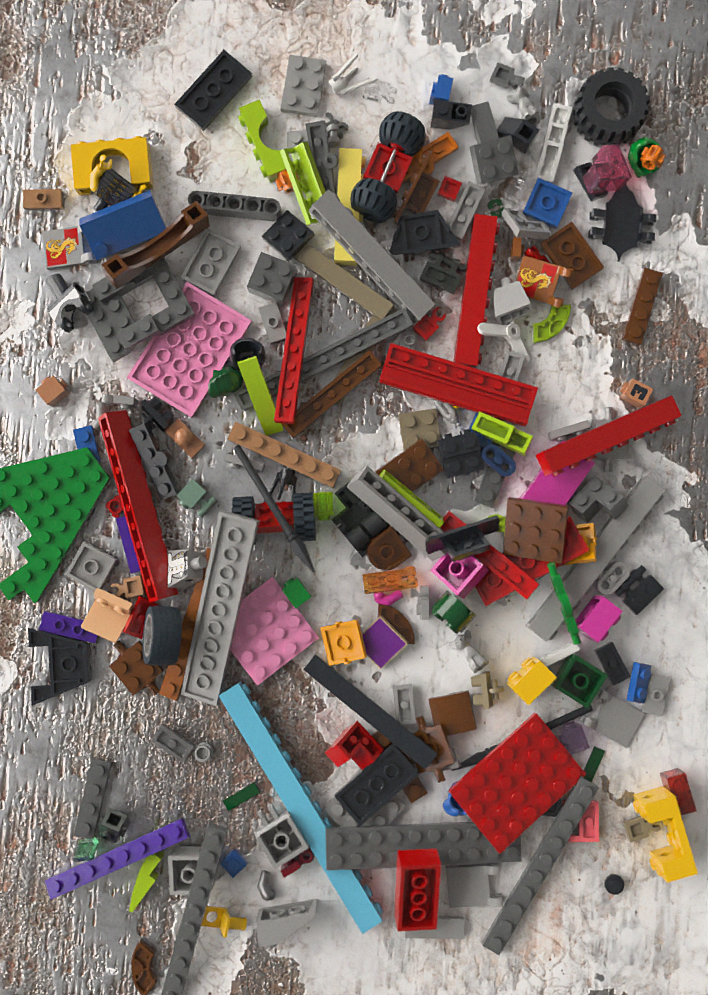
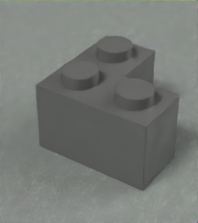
[569,476,628,523]

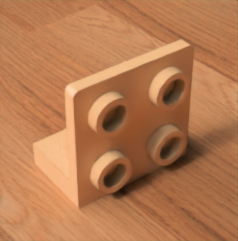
[81,588,133,643]

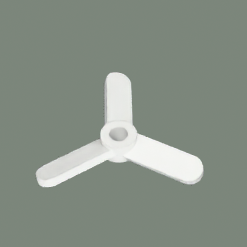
[477,302,531,367]

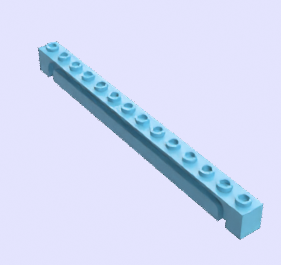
[219,681,384,934]

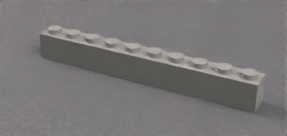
[525,475,665,642]

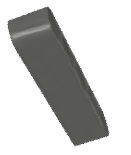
[188,191,282,221]

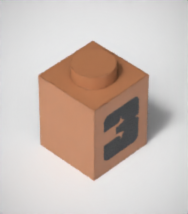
[620,379,653,409]

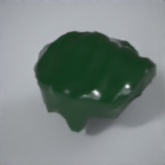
[208,366,243,398]

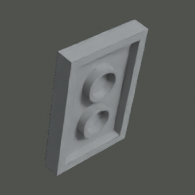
[280,54,327,117]
[180,228,241,297]

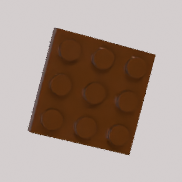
[503,497,568,564]

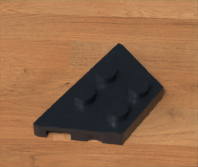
[388,210,460,256]

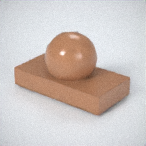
[165,418,206,459]

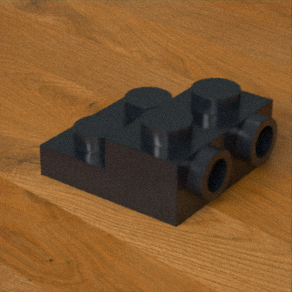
[437,429,484,479]

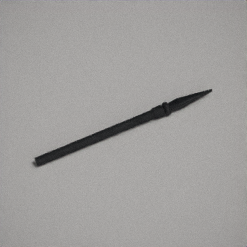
[233,445,315,573]
[451,704,593,771]

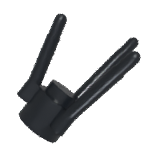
[263,467,298,502]

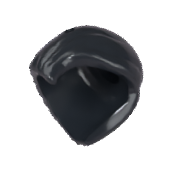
[230,337,266,372]

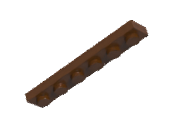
[281,350,382,439]

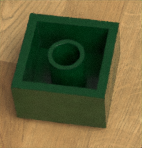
[550,653,608,709]

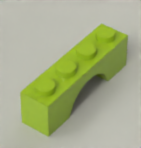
[238,99,286,183]

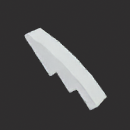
[535,103,572,183]

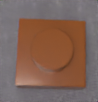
[510,237,524,262]

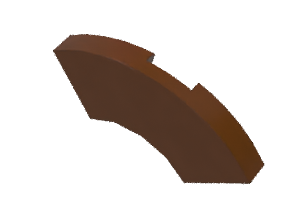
[377,604,415,644]
[131,939,158,995]

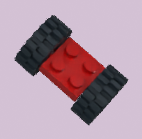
[232,492,316,545]

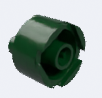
[431,590,477,634]

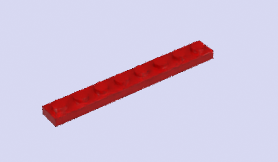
[274,277,314,424]

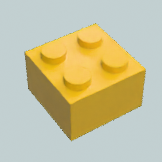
[506,657,557,706]

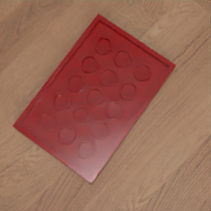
[448,713,586,854]

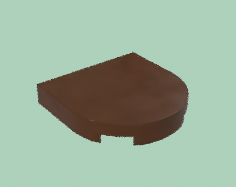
[367,525,413,570]

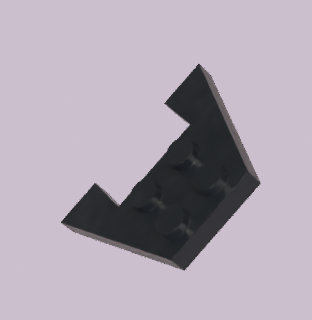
[28,627,91,706]

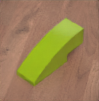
[471,412,533,456]

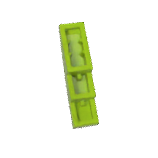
[238,356,284,436]
[129,851,165,913]

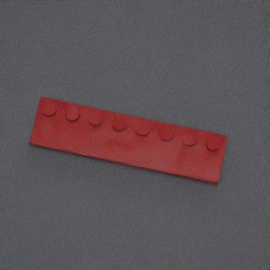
[379,343,538,427]

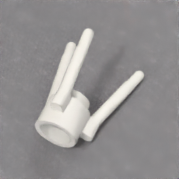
[329,53,378,95]

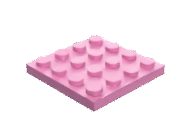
[231,576,319,686]

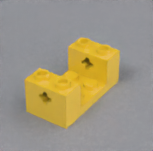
[633,786,698,883]

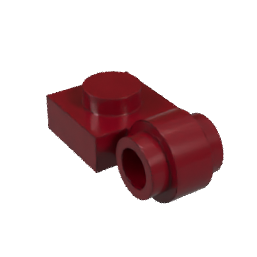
[280,846,315,878]

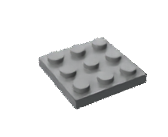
[324,768,406,827]

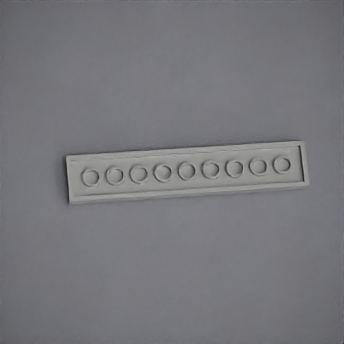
[181,510,259,706]

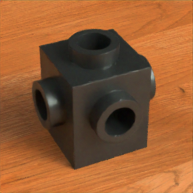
[97,808,128,843]

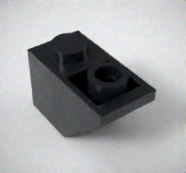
[430,99,472,130]
[497,117,540,154]

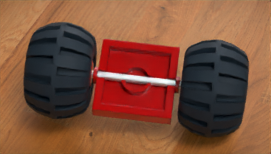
[350,111,426,223]

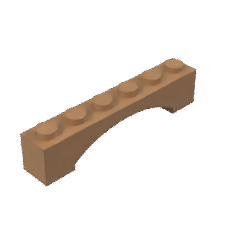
[227,422,341,489]

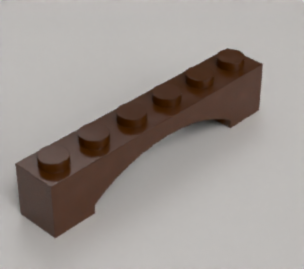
[101,201,210,290]

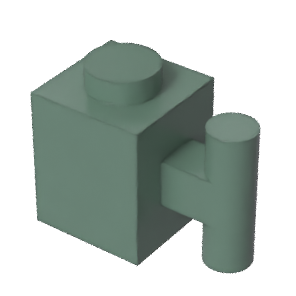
[177,479,218,518]

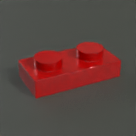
[123,596,158,639]

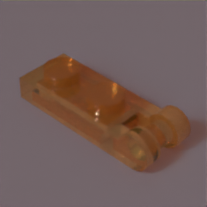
[362,566,418,594]

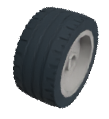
[143,606,182,666]

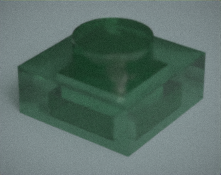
[74,838,99,862]

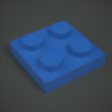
[522,178,572,229]

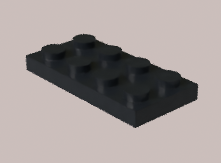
[174,49,253,131]
[334,743,419,826]

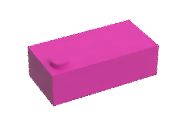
[520,440,595,505]

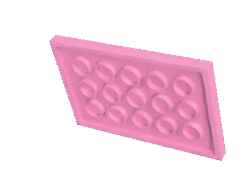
[127,282,252,418]

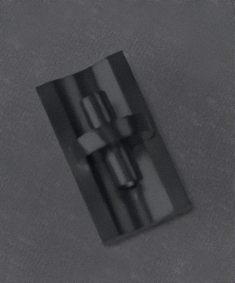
[140,397,174,433]

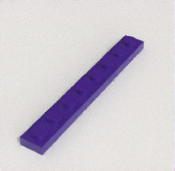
[45,818,191,900]

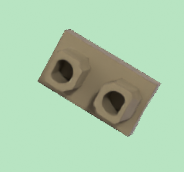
[471,671,504,709]

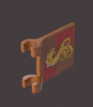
[516,256,574,308]

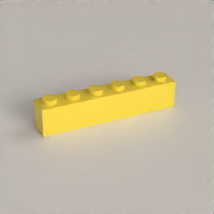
[334,148,366,266]

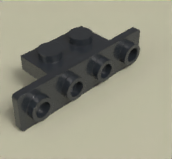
[425,515,499,562]

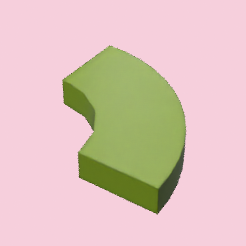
[533,304,571,343]

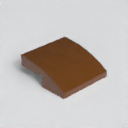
[428,690,477,736]

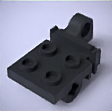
[331,481,387,558]

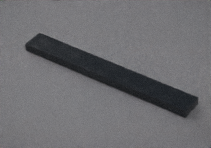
[303,654,438,770]

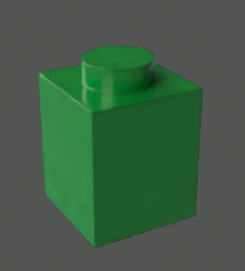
[282,578,312,608]

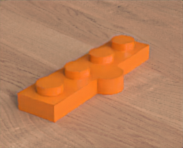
[402,131,458,184]

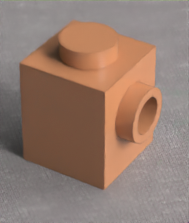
[35,376,70,407]

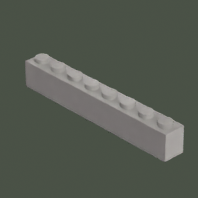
[309,189,435,323]

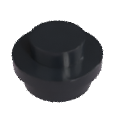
[604,874,624,895]

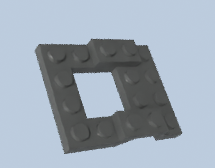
[86,257,196,362]

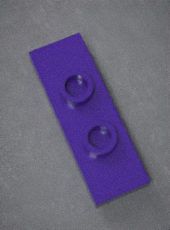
[39,611,98,643]

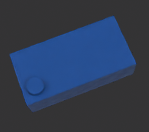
[79,190,166,260]

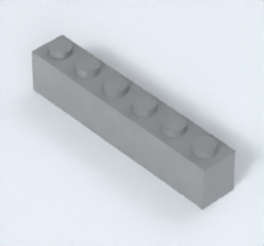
[347,466,447,561]

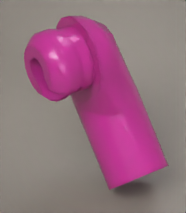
[373,590,403,606]

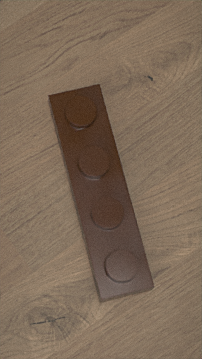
[622,268,663,346]

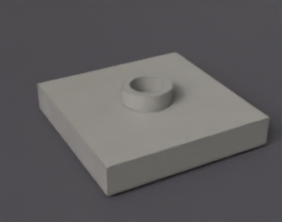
[65,541,119,591]

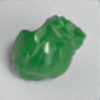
[628,137,660,178]

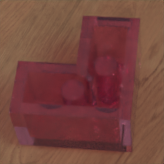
[582,144,632,194]

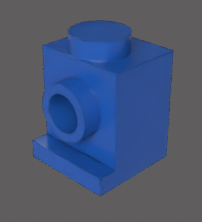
[429,74,453,105]

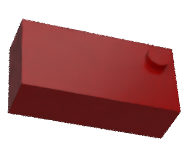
[394,848,441,932]

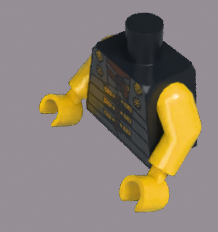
[90,155,146,212]

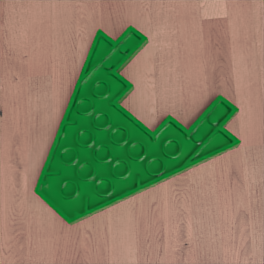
[0,447,111,604]

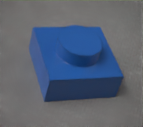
[220,849,248,878]

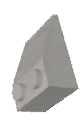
[256,899,317,948]

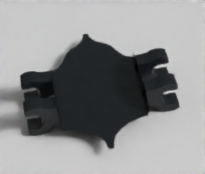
[588,181,657,262]

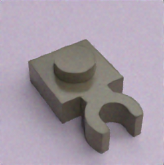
[623,816,661,842]

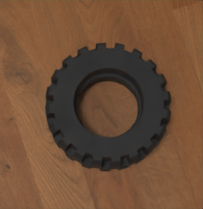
[572,67,650,148]

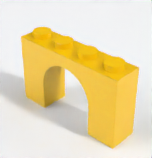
[70,136,154,196]

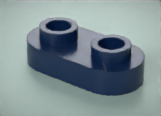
[481,444,516,477]

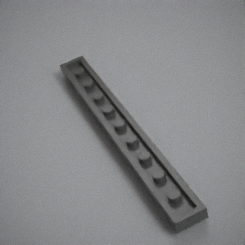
[234,308,413,412]
[482,776,599,955]
[161,822,228,995]

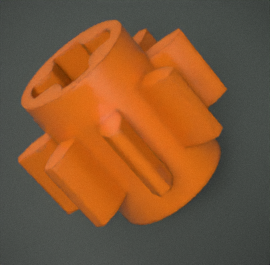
[640,145,666,170]
[275,169,299,194]

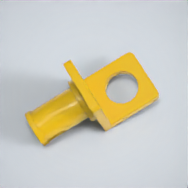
[201,906,247,937]

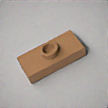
[23,189,63,210]

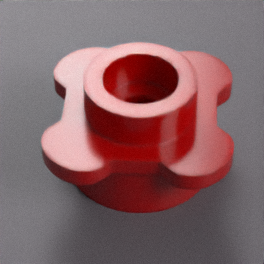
[105,495,124,518]

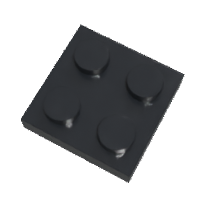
[261,210,315,262]

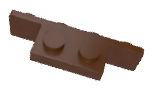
[392,151,440,225]

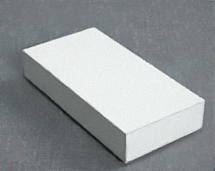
[539,641,580,667]

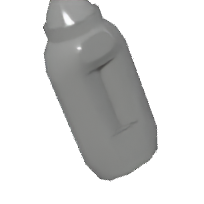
[434,400,461,427]

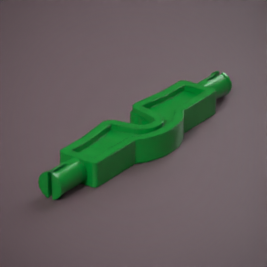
[547,562,581,645]

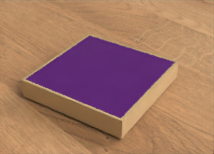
[362,615,408,669]

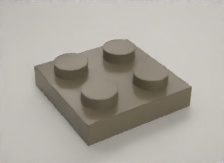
[398,408,441,451]

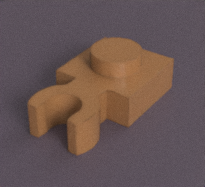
[111,575,147,598]

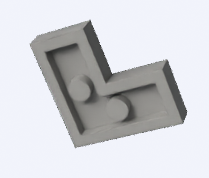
[501,208,551,240]

